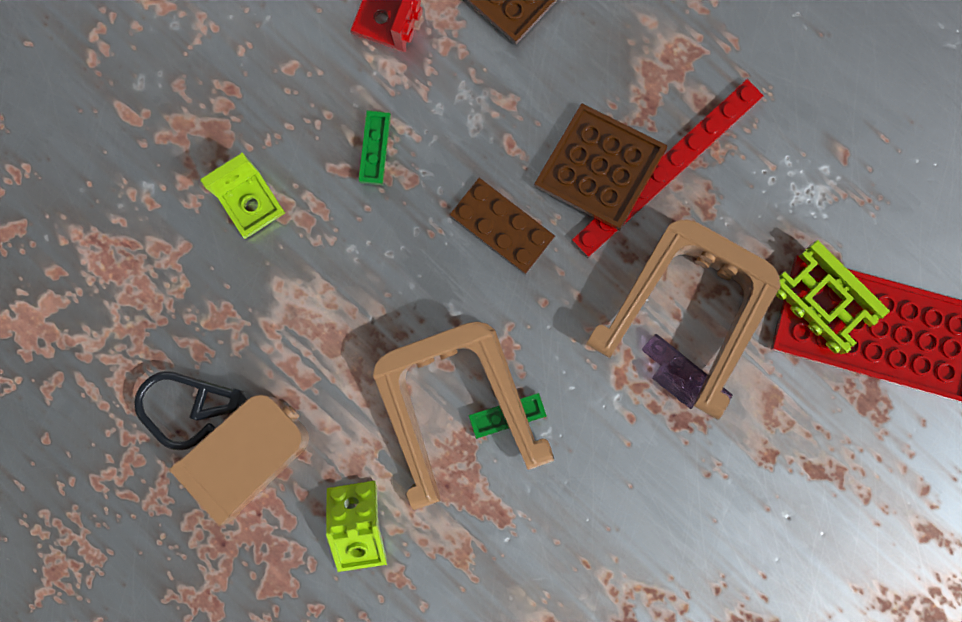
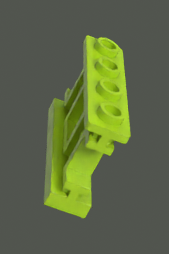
[776,240,889,354]

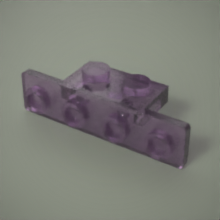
[642,334,733,409]

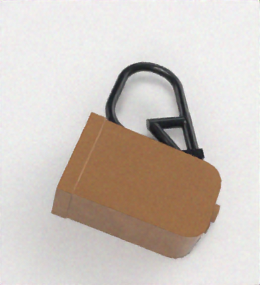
[134,371,309,526]

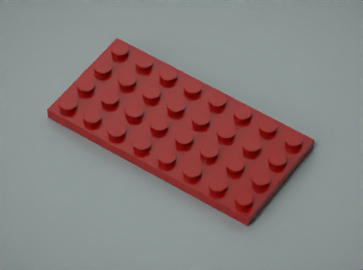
[771,255,962,403]

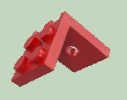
[351,0,423,52]

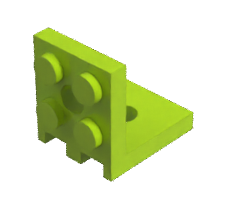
[200,152,285,239]
[326,481,387,572]

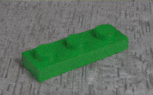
[358,111,391,185]
[469,393,546,439]

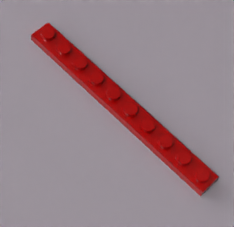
[572,79,764,258]

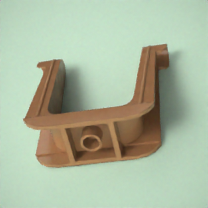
[586,220,780,420]
[373,321,555,510]

